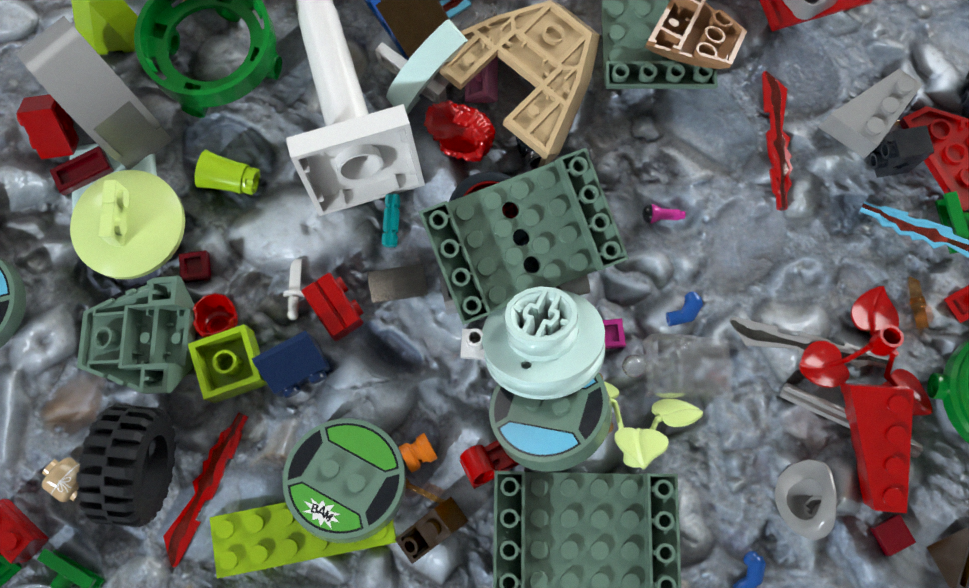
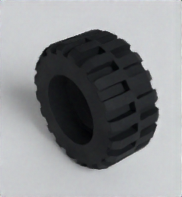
[76,404,176,527]

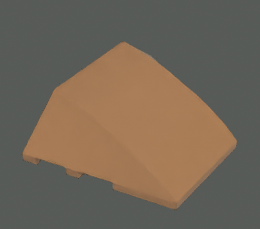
[644,0,747,69]

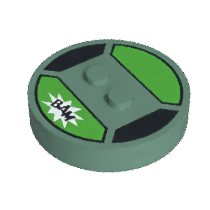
[283,418,406,543]

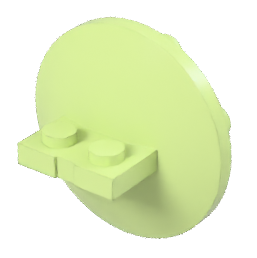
[70,170,185,279]

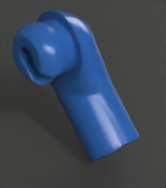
[666,291,703,327]
[733,551,766,588]

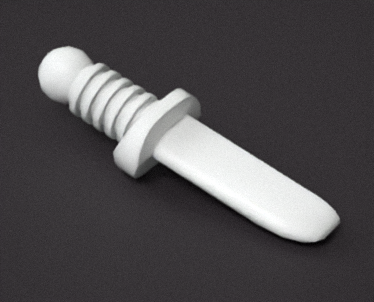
[283,259,305,321]

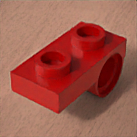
[459,440,520,489]

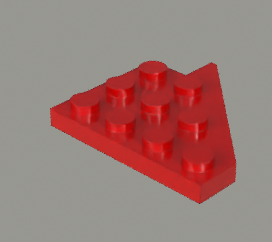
[899,106,969,212]

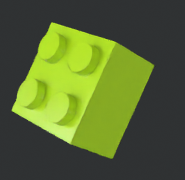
[188,324,268,403]

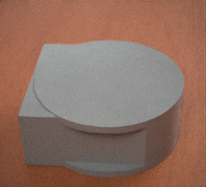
[16,16,173,170]

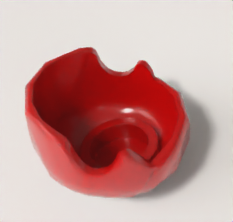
[193,293,238,338]

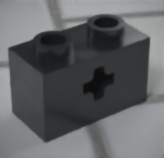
[869,125,934,178]

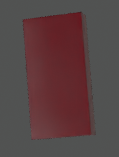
[50,146,114,196]

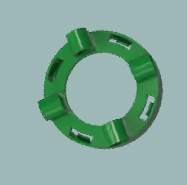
[134,0,282,118]

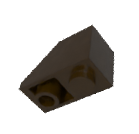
[395,497,469,564]

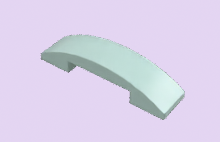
[386,19,468,115]

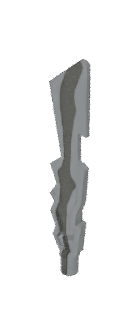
[730,317,888,369]

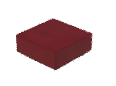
[178,250,211,283]
[870,514,916,556]

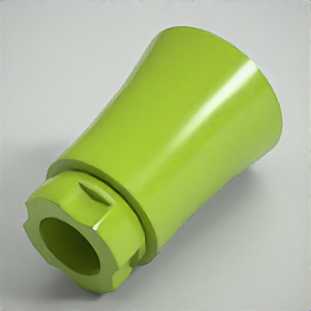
[195,150,260,195]

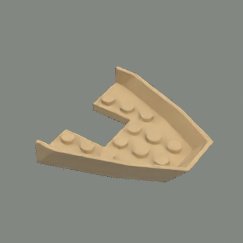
[438,0,601,168]

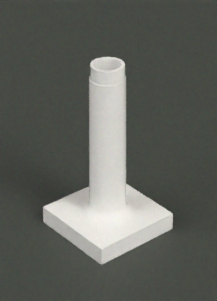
[286,0,425,216]

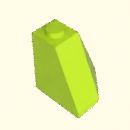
[71,0,138,55]

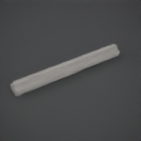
[780,383,923,458]

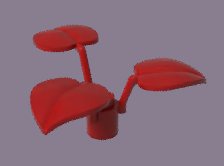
[798,286,933,416]

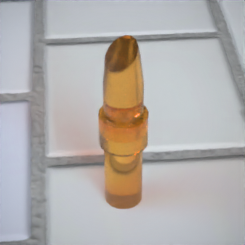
[908,276,929,330]

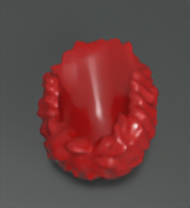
[424,101,495,162]

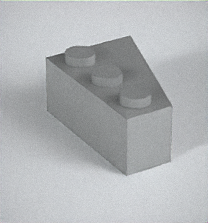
[819,69,923,158]

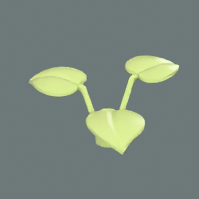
[604,382,703,469]

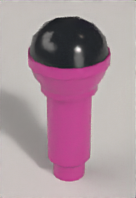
[642,204,686,223]

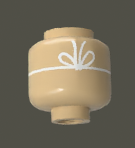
[42,457,80,502]

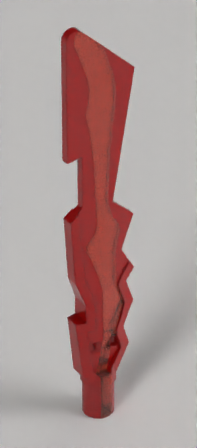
[762,71,793,211]
[163,412,249,567]

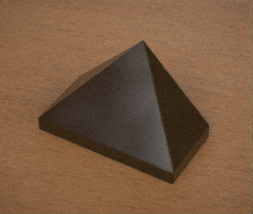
[927,528,969,588]

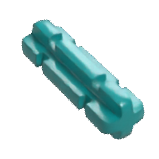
[382,193,401,248]

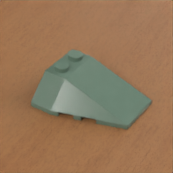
[77,276,196,394]

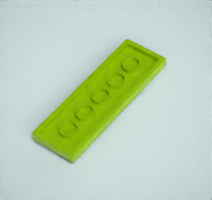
[209,502,397,579]

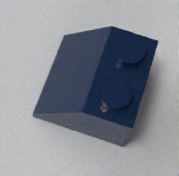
[252,330,332,398]

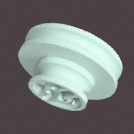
[482,286,605,399]

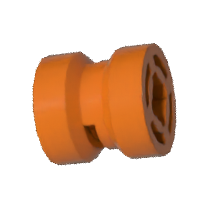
[398,433,438,473]

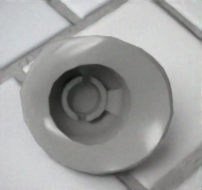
[775,459,837,540]

